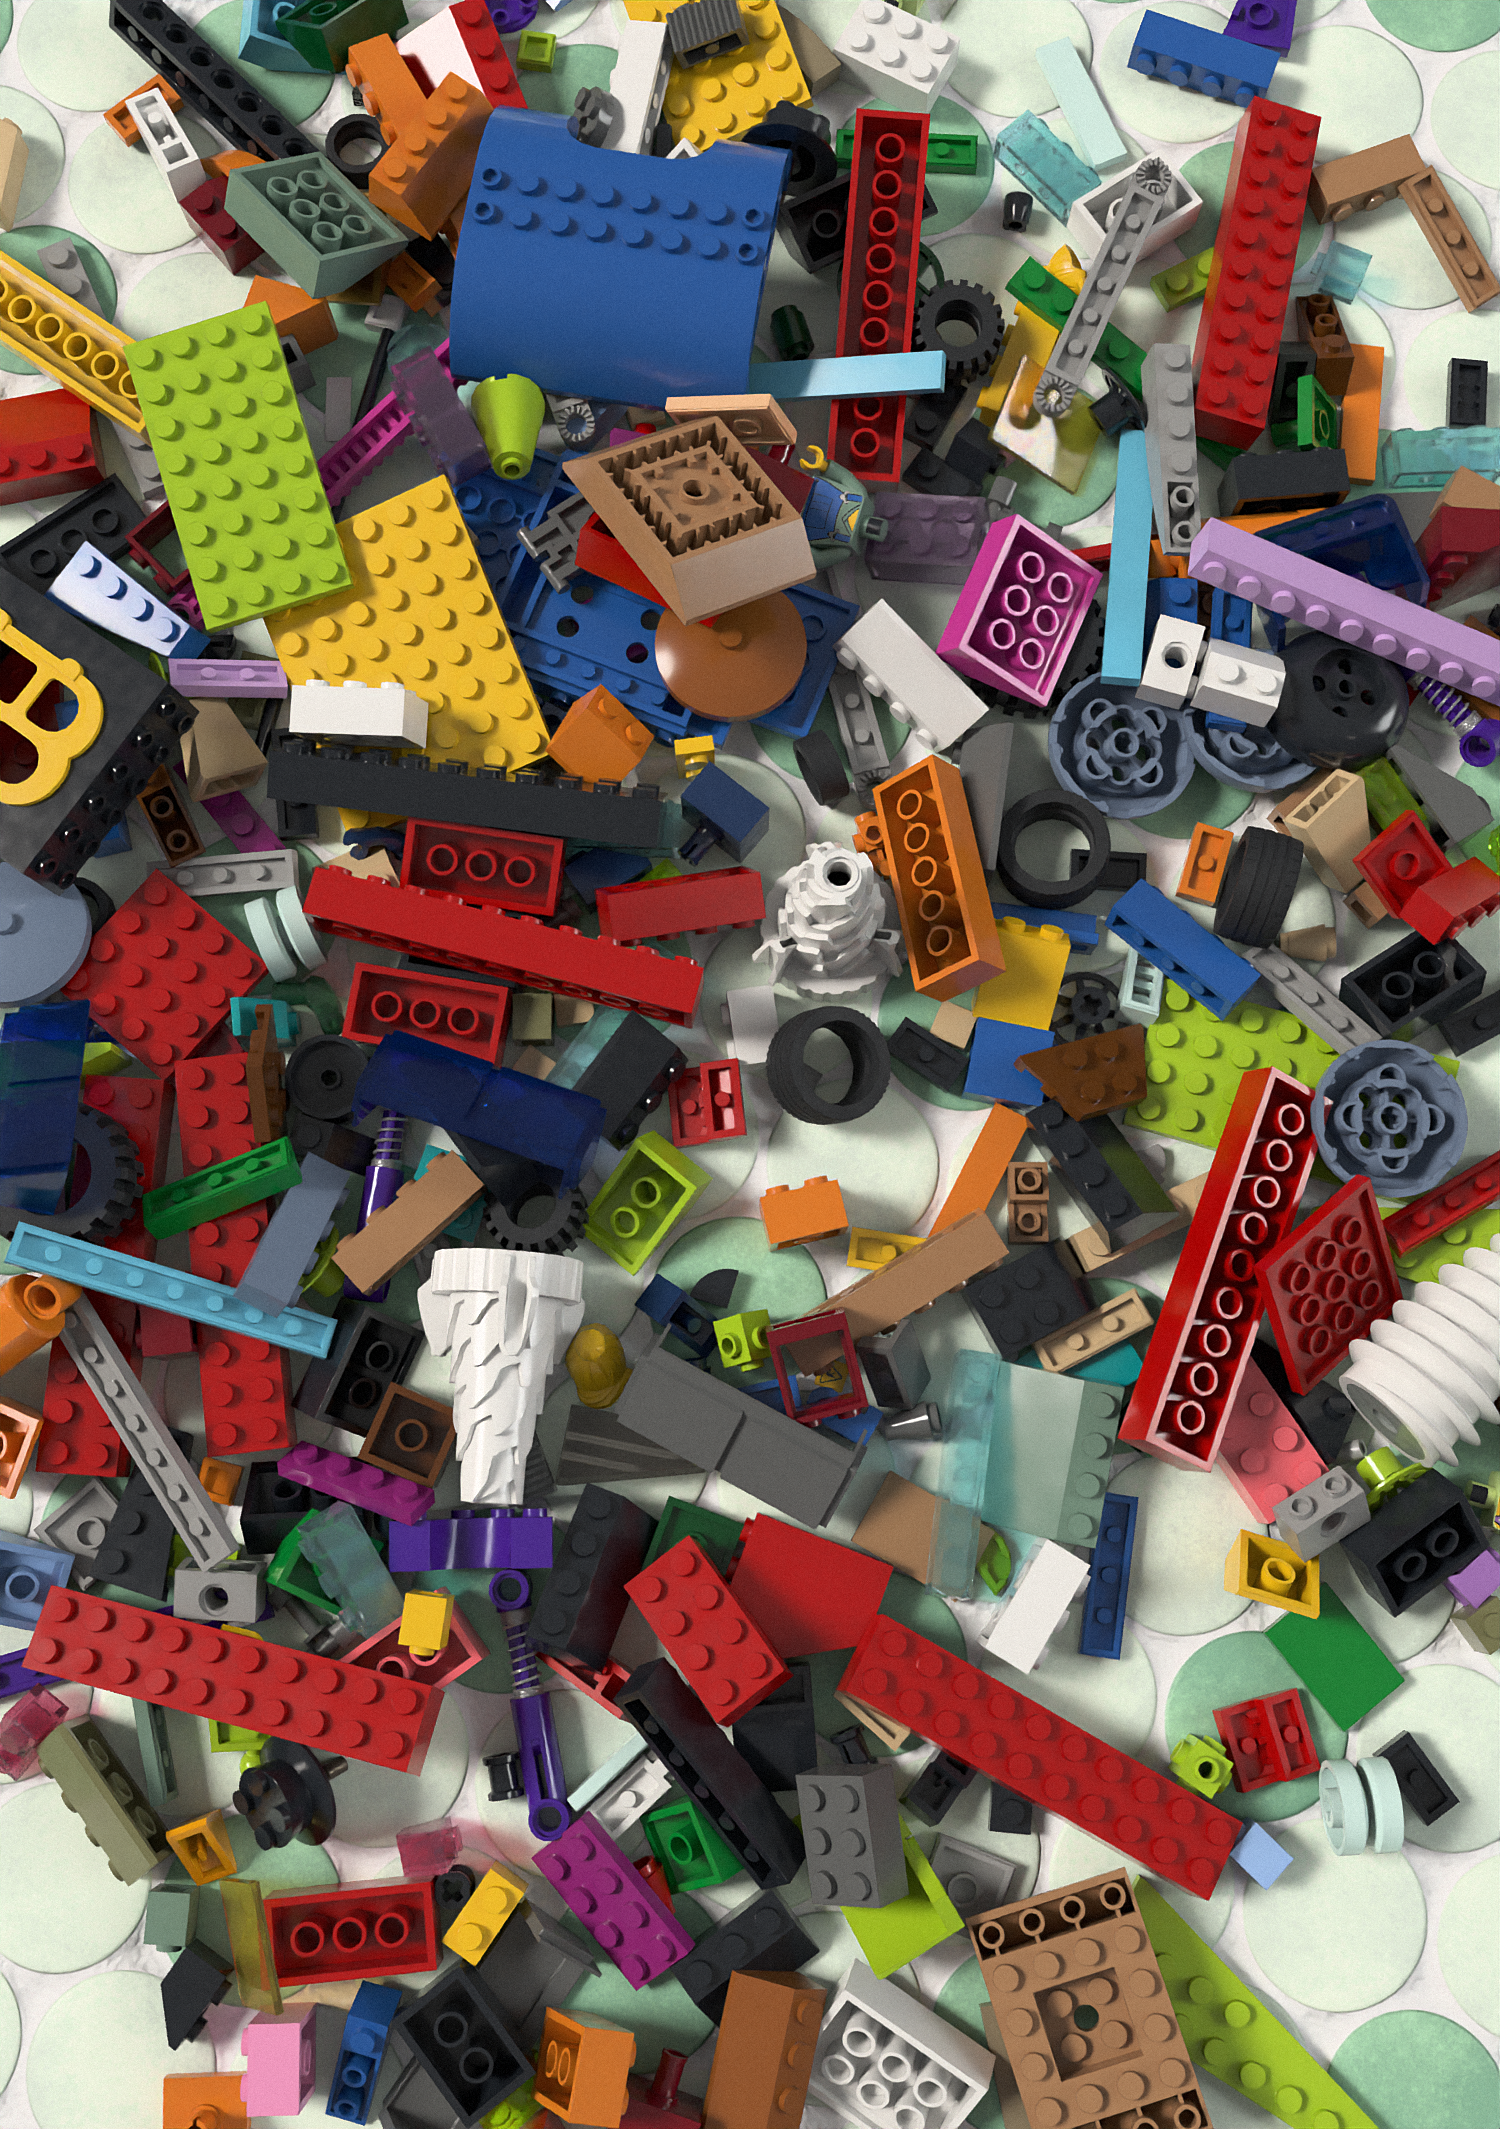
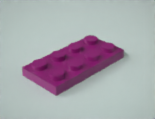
[531,1810,696,1991]

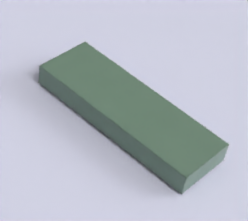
[131,1697,179,1807]

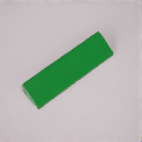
[142,1136,303,1240]

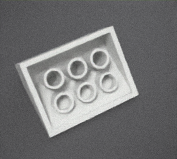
[807,1958,996,2129]

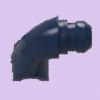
[343,826,406,862]

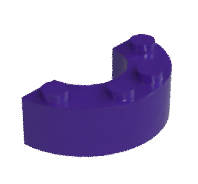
[389,1508,554,1572]

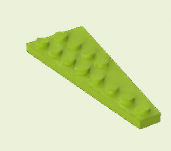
[1131,1874,1379,2129]

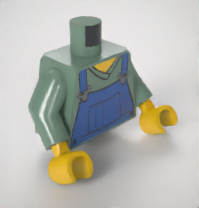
[799,445,888,569]

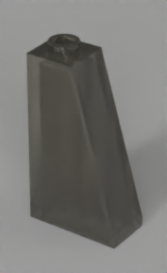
[555,1404,706,1486]

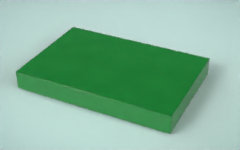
[1262,1581,1405,1732]

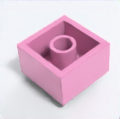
[240,2002,317,2117]

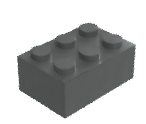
[795,1764,909,1908]

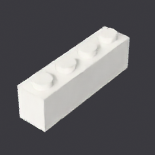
[601,20,675,156]

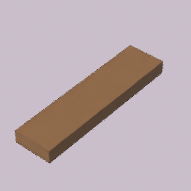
[1397,165,1500,313]

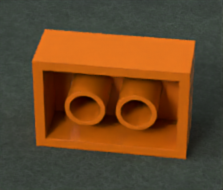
[531,2006,636,2129]

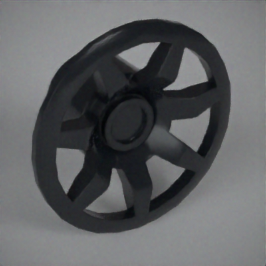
[1087,367,1147,438]
[1048,972,1126,1045]

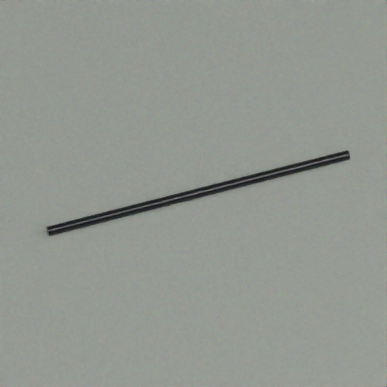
[255,328,396,758]

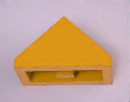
[166,1809,237,1886]

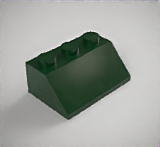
[274,0,409,74]

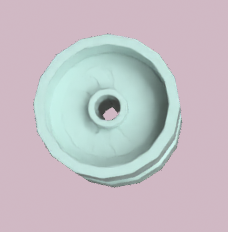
[244,884,329,983]
[1319,1756,1404,1856]

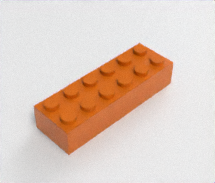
[872,754,1006,1002]

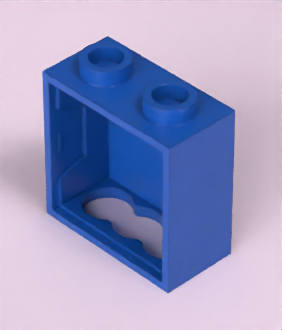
[961,1017,1058,1112]

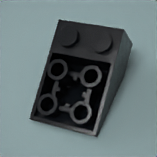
[732,1661,818,1792]

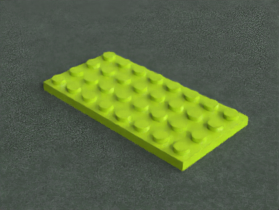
[123,301,355,634]
[1122,978,1460,1206]

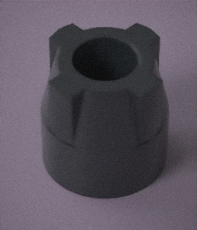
[1002,191,1033,233]

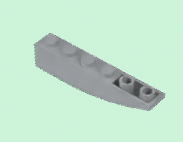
[1141,343,1201,556]

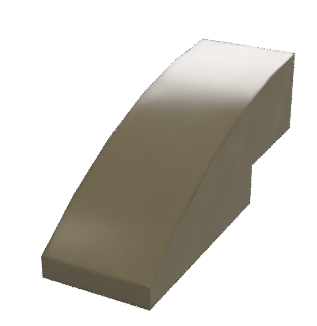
[776,3,842,98]

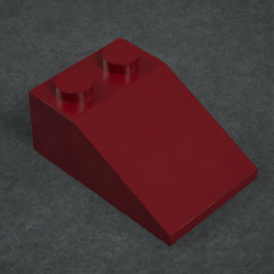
[179,175,266,276]

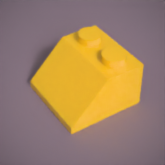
[1224,1529,1320,1620]

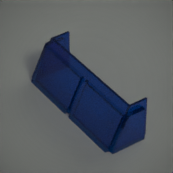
[0,999,91,1215]
[351,1030,607,1199]

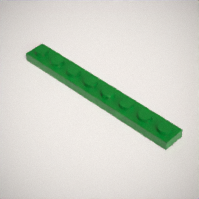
[1005,256,1254,472]

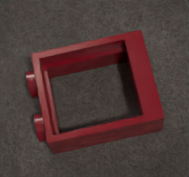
[124,500,192,595]
[764,1306,869,1428]

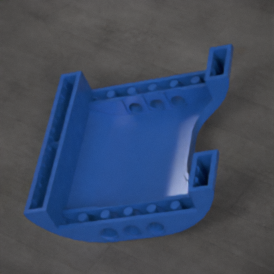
[449,105,793,412]

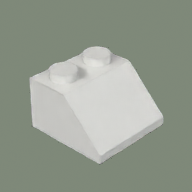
[1190,637,1286,728]

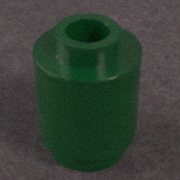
[770,305,815,361]

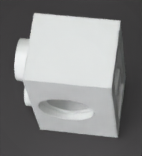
[1135,614,1208,710]

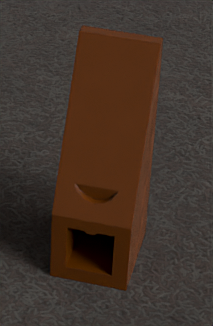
[1295,293,1355,396]
[136,761,206,868]

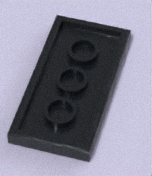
[0,473,147,596]

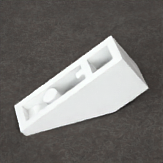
[125,87,207,205]

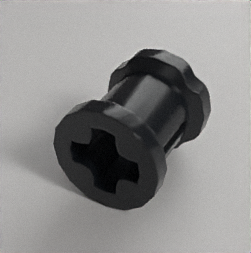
[829,1723,879,1764]
[482,1751,525,1802]
[434,1864,476,1910]

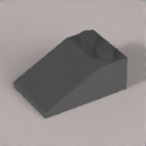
[1368,744,1495,856]

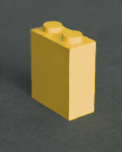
[971,916,1071,1031]

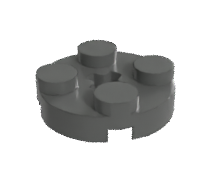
[573,86,614,148]

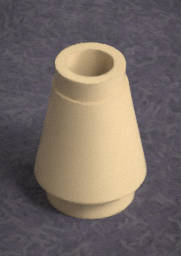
[1279,924,1336,962]

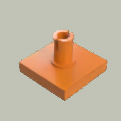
[163,2071,251,2129]

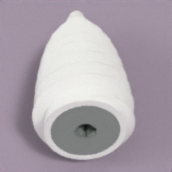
[1339,1233,1500,1468]

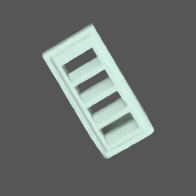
[1114,946,1165,1029]

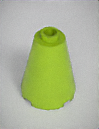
[471,374,545,480]

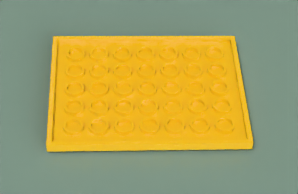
[263,474,552,831]

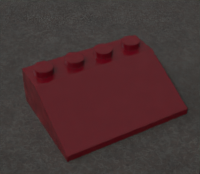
[1395,506,1500,612]

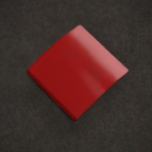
[668,1058,747,1149]
[1212,1688,1321,1793]

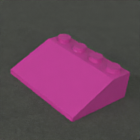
[935,514,1103,707]

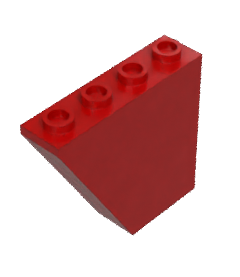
[724,1512,894,1659]

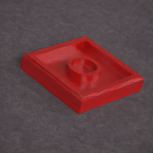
[1352,810,1453,919]

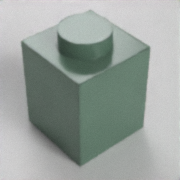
[143,1883,201,1953]

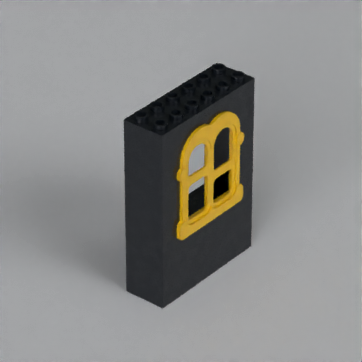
[0,566,200,897]

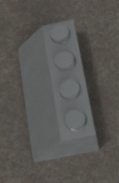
[951,722,1014,888]

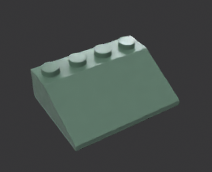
[224,151,409,299]
[972,1360,1125,1549]

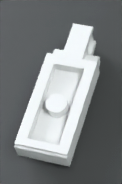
[584,1749,675,1841]

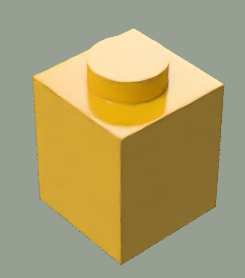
[398,1589,455,1656]

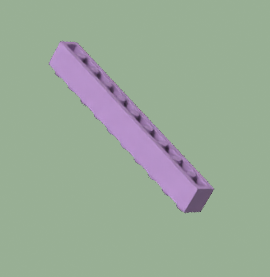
[1188,517,1500,706]

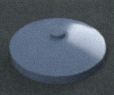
[0,862,92,1008]

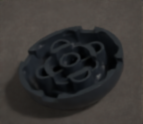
[1266,629,1409,773]

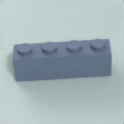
[233,1151,351,1318]

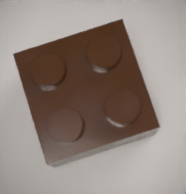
[357,1382,457,1489]

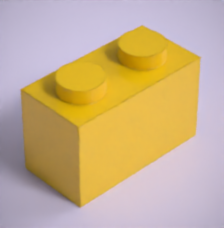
[441,1860,529,1966]

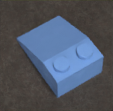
[0,1529,75,1631]

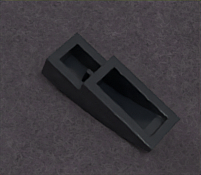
[898,1748,977,1828]

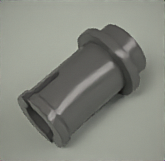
[540,896,584,930]

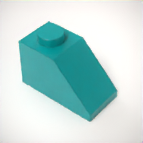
[230,997,301,1050]

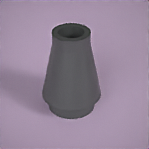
[883,1400,943,1441]

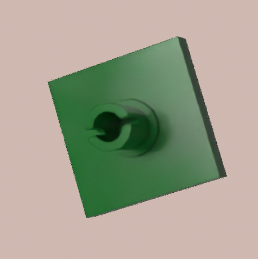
[1271,374,1337,452]

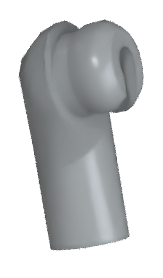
[1306,1434,1368,1466]

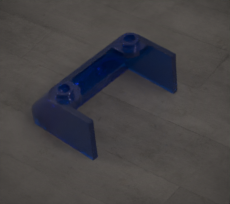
[1253,494,1431,654]

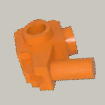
[852,811,890,881]

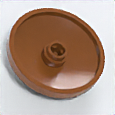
[655,591,807,722]

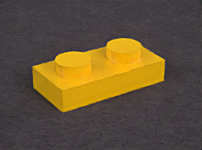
[674,735,715,782]
[846,1226,927,1270]

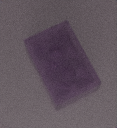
[389,346,492,488]
[864,492,991,586]

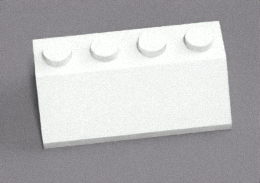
[832,599,989,753]

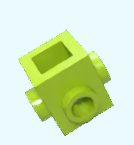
[713,1309,772,1372]
[1167,1733,1233,1799]

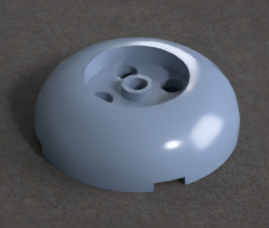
[1182,648,1323,793]
[1048,672,1196,820]
[1310,1040,1468,1198]

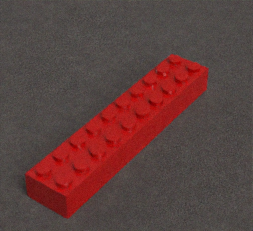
[1191,96,1322,451]
[827,108,930,495]
[302,865,704,1029]
[174,1052,298,1458]
[1117,1066,1333,1473]
[35,1074,176,1477]
[21,1585,445,1777]
[836,1614,1243,1901]

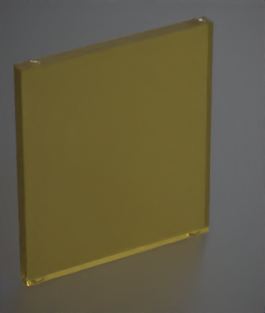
[987,355,1101,495]
[219,1876,284,2016]

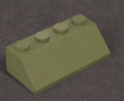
[35,1713,174,1887]

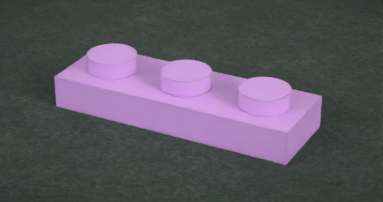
[168,658,288,698]

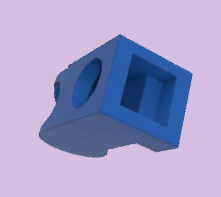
[807,1387,884,1446]

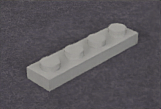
[146,849,299,898]
[1241,943,1382,1055]

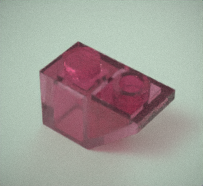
[0,1682,69,1781]
[396,1816,463,1878]

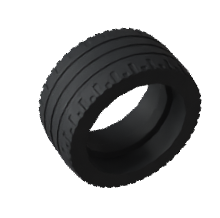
[996,789,1111,910]
[1213,826,1304,949]
[766,1006,891,1125]

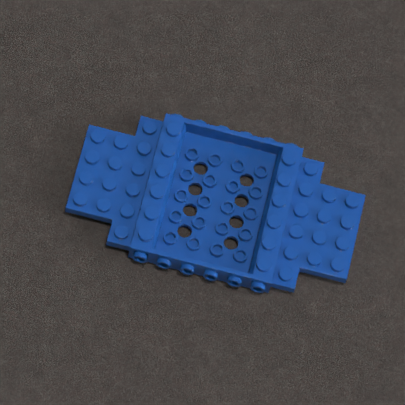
[436,448,860,750]

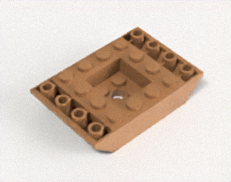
[562,416,816,626]
[965,1867,1214,2129]

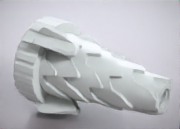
[752,841,907,1003]
[417,1248,585,1505]

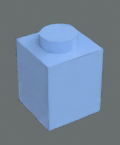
[1229,1816,1294,1891]

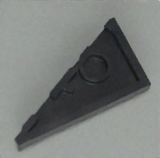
[1250,1337,1356,1466]

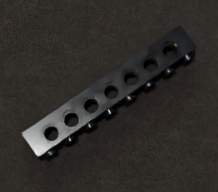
[109,0,335,166]

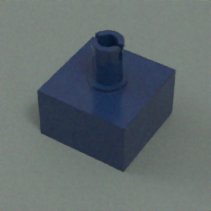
[677,761,770,867]

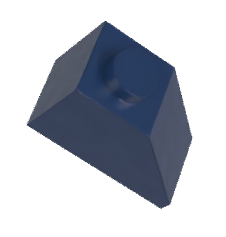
[563,848,653,915]
[634,1273,719,1359]

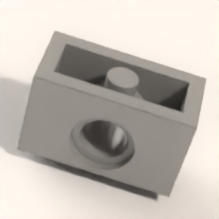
[1272,1465,1371,1563]
[173,1557,267,1627]

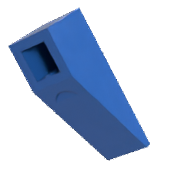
[325,1980,403,2126]

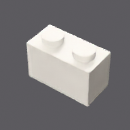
[720,984,779,1073]

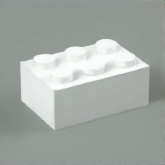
[833,0,960,114]
[1067,148,1203,264]
[289,679,429,749]
[976,1536,1091,1675]

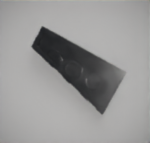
[88,1426,194,1603]

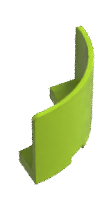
[792,1810,965,1980]

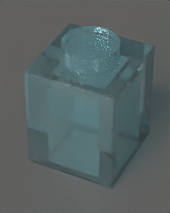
[1310,240,1373,305]

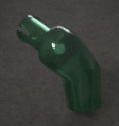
[271,975,345,1035]

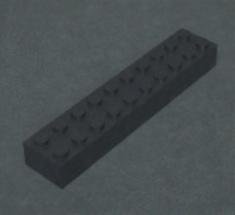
[267,739,668,848]

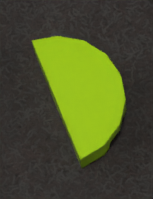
[975,1525,1011,1596]

